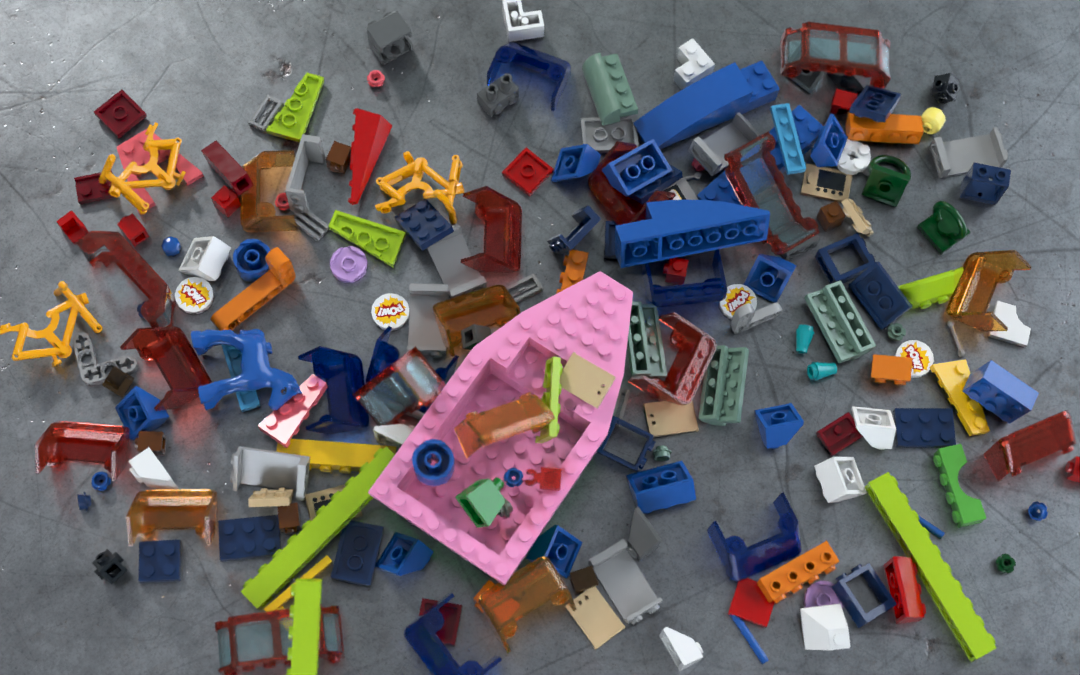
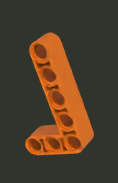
[210,247,296,331]

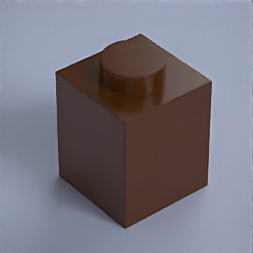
[326,141,351,173]
[816,200,846,232]
[135,431,167,456]
[277,503,302,535]

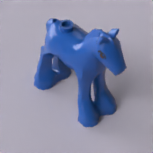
[191,329,302,411]

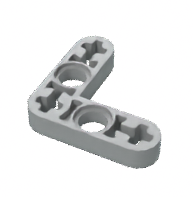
[730,302,783,334]
[73,332,139,386]

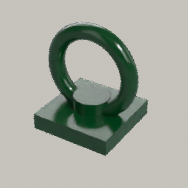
[862,155,911,207]
[917,201,970,255]

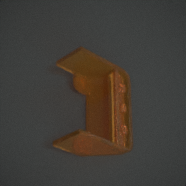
[240,150,298,232]
[946,250,1032,331]
[433,285,521,357]
[454,392,555,458]
[126,489,217,546]
[479,556,577,653]

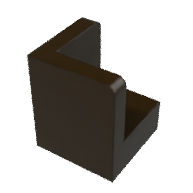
[102,366,134,397]
[569,566,599,596]

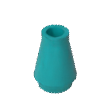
[796,324,815,354]
[807,362,837,381]

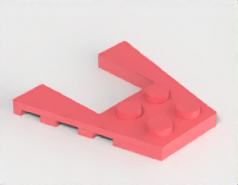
[116,129,204,215]

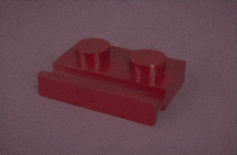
[74,170,115,205]
[816,412,863,456]

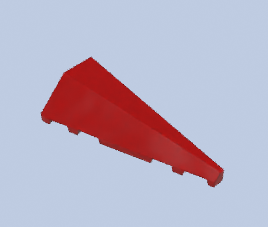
[348,108,393,205]

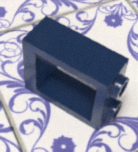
[960,162,1011,205]
[815,233,875,284]
[596,416,656,472]
[832,563,897,628]

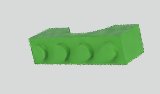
[933,444,986,528]

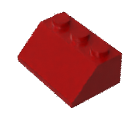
[884,556,926,624]

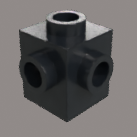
[931,73,960,104]
[92,549,127,584]

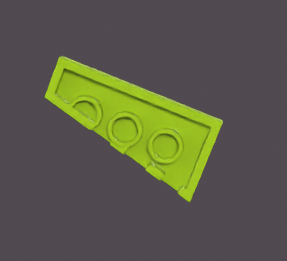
[266,73,325,142]
[329,210,406,267]
[535,356,563,444]

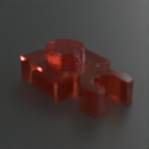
[525,467,562,491]

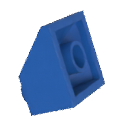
[810,114,848,167]
[551,144,601,182]
[743,254,796,303]
[115,386,169,440]
[754,403,804,449]
[526,525,583,579]
[376,532,434,576]

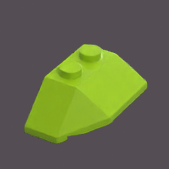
[898,267,964,309]

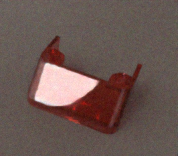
[588,141,676,225]
[461,186,522,273]
[628,312,717,405]
[120,326,212,411]
[984,410,1077,482]
[34,421,130,480]

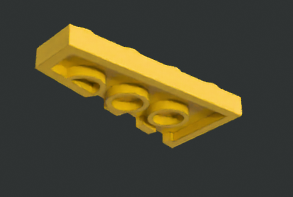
[929,359,990,436]

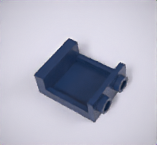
[547,205,601,255]

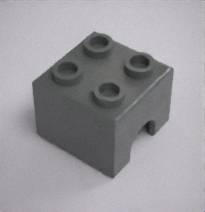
[366,11,413,65]

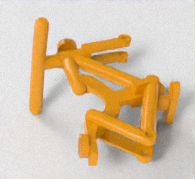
[99,122,186,215]
[375,151,465,224]
[0,281,103,367]

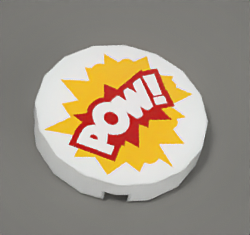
[175,277,214,314]
[719,284,757,320]
[371,293,409,331]
[895,340,934,378]

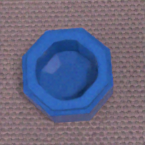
[161,236,181,256]

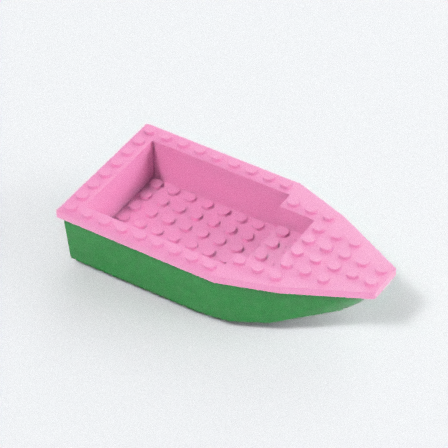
[368,271,633,586]

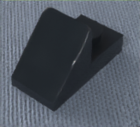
[827,63,864,95]

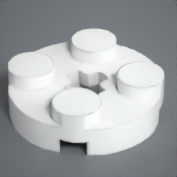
[837,139,871,175]

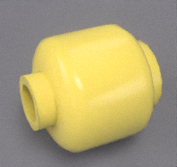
[921,107,946,135]

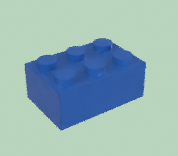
[962,360,1039,424]

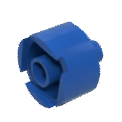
[233,239,270,282]
[412,439,455,486]

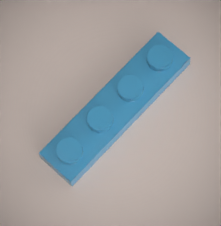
[770,103,806,175]
[222,345,261,412]

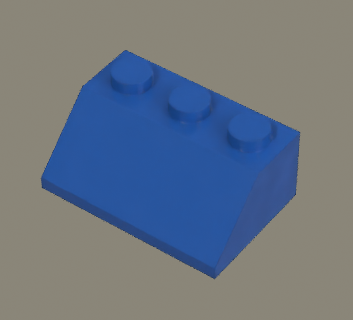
[602,138,673,197]
[626,461,696,514]

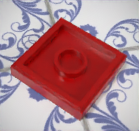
[502,147,554,197]
[728,575,775,628]

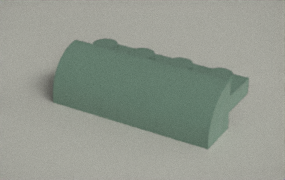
[582,53,638,126]
[804,280,876,363]
[627,301,667,381]
[698,345,749,426]

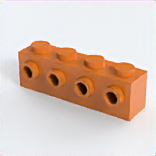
[845,113,924,144]
[556,249,589,294]
[756,541,840,604]

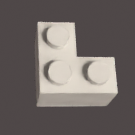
[502,0,544,42]
[673,38,715,90]

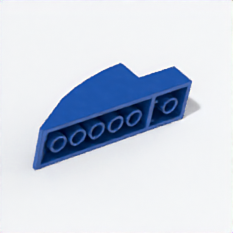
[633,61,780,149]
[615,200,770,268]

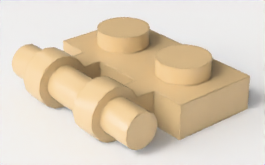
[841,198,874,237]
[248,487,294,507]

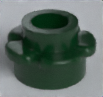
[996,554,1016,573]

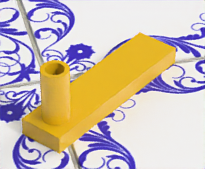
[264,555,333,632]

